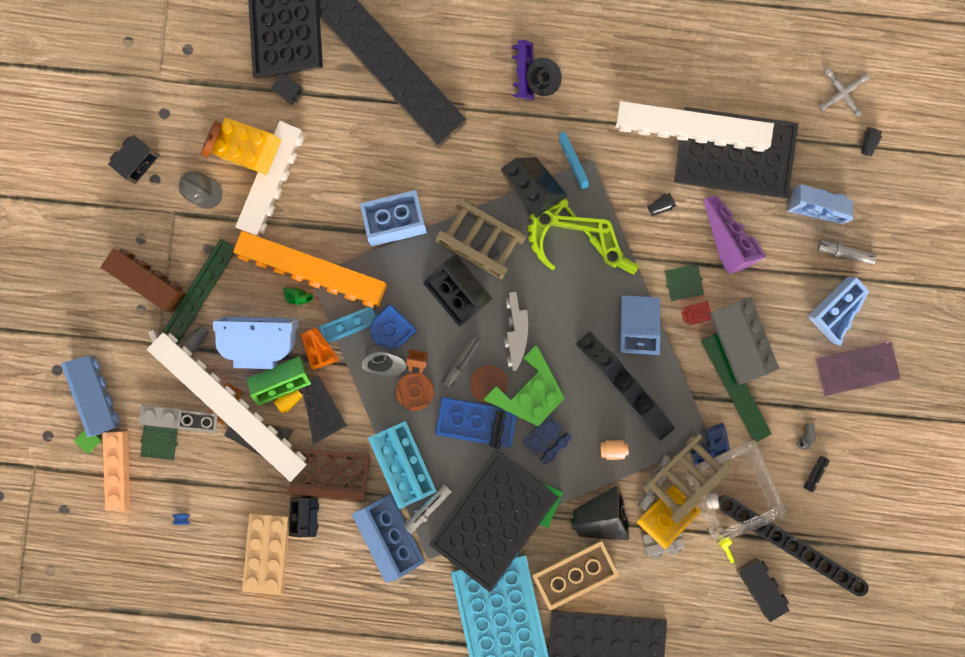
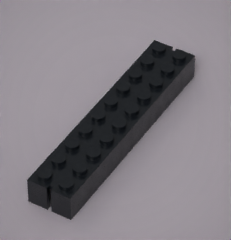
[319,0,467,149]

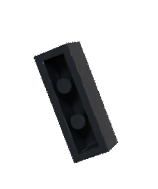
[736,558,790,622]

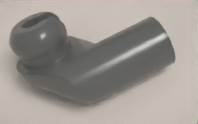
[797,423,816,450]

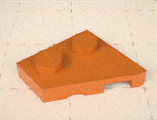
[300,328,340,370]

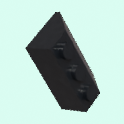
[501,157,568,218]
[423,254,493,327]

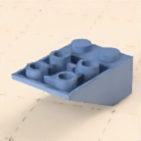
[618,295,661,355]

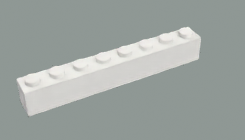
[615,101,774,152]

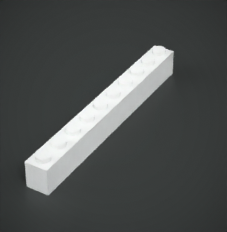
[147,333,307,482]

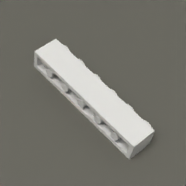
[235,121,304,237]

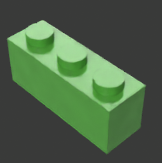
[246,356,311,406]

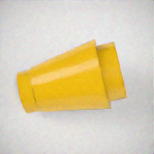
[273,390,303,414]

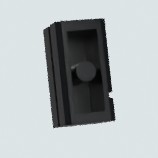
[288,497,319,538]

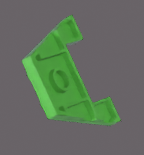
[484,345,564,426]

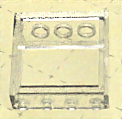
[686,440,787,543]

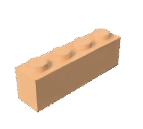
[103,431,131,511]

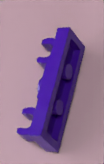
[512,39,534,100]

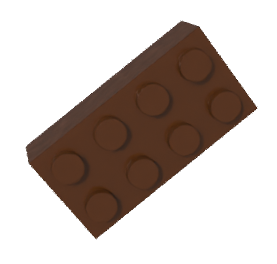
[100,248,186,313]

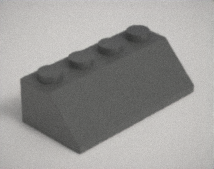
[709,297,780,385]

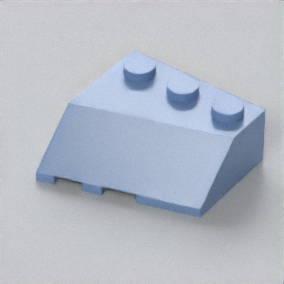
[787,184,853,224]

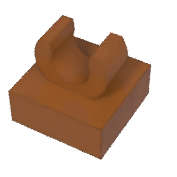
[406,350,428,373]

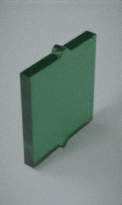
[665,264,704,302]
[140,425,178,460]

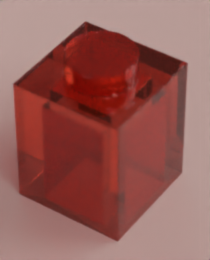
[681,301,712,326]

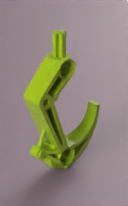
[527,199,639,275]

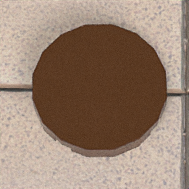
[470,365,508,403]

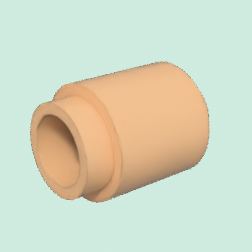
[600,440,629,460]

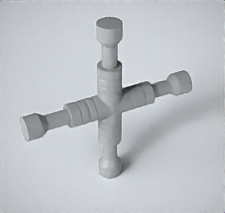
[818,67,869,117]

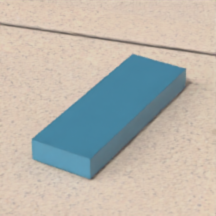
[558,131,589,190]
[318,307,376,343]

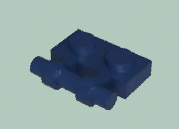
[522,415,572,465]

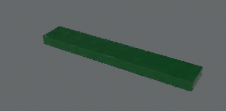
[161,238,235,344]
[700,333,772,443]

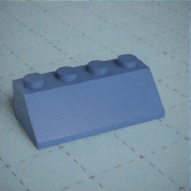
[61,356,120,437]
[352,494,425,583]

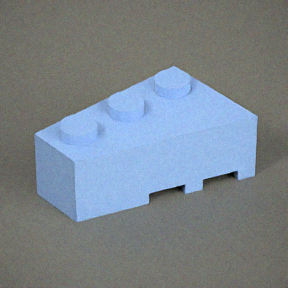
[807,276,869,346]

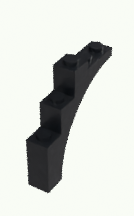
[576,332,675,441]

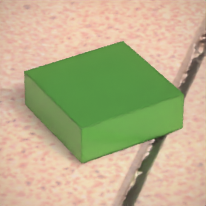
[74,430,102,454]

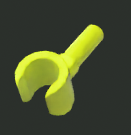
[718,535,735,563]

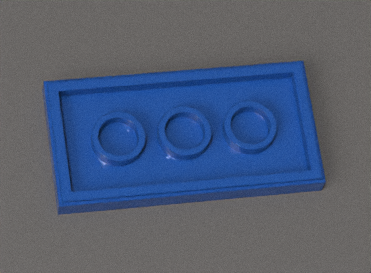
[435,397,517,448]

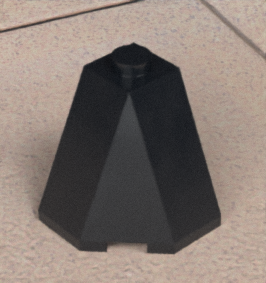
[571,486,629,540]

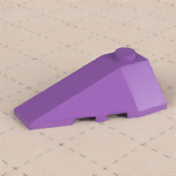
[704,196,766,274]

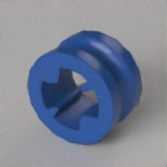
[172,513,190,525]

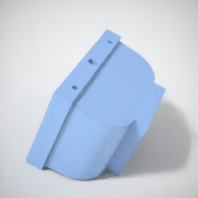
[213,317,299,369]

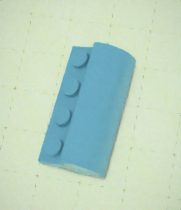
[368,421,437,509]

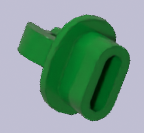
[283,287,313,305]

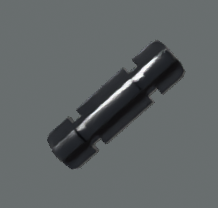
[490,410,506,449]
[804,456,830,492]

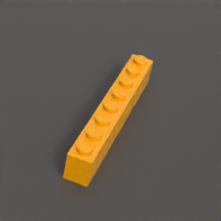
[233,231,387,308]

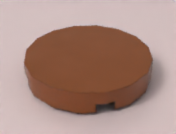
[201,121,222,158]
[396,373,434,411]

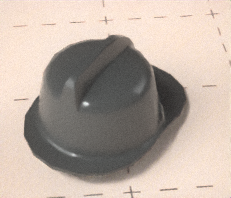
[179,171,222,209]
[361,345,406,377]

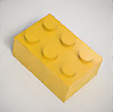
[210,117,282,175]

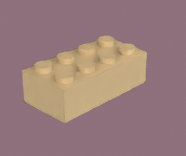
[242,511,289,595]
[531,538,619,611]

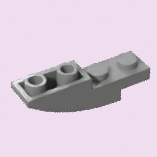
[504,292,528,371]
[139,405,218,433]

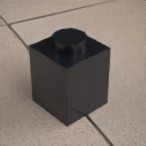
[271,74,303,105]

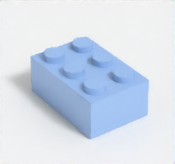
[360,190,427,247]

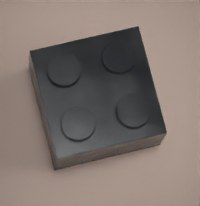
[108,135,160,184]

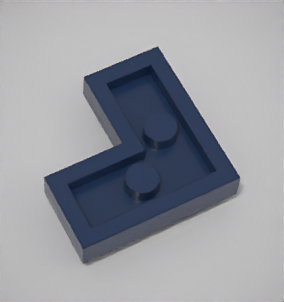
[690,422,731,467]

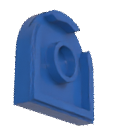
[370,303,417,349]

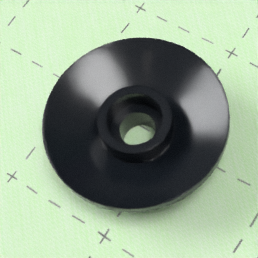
[526,58,562,96]

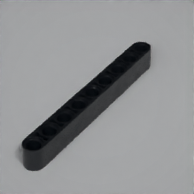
[718,495,869,597]

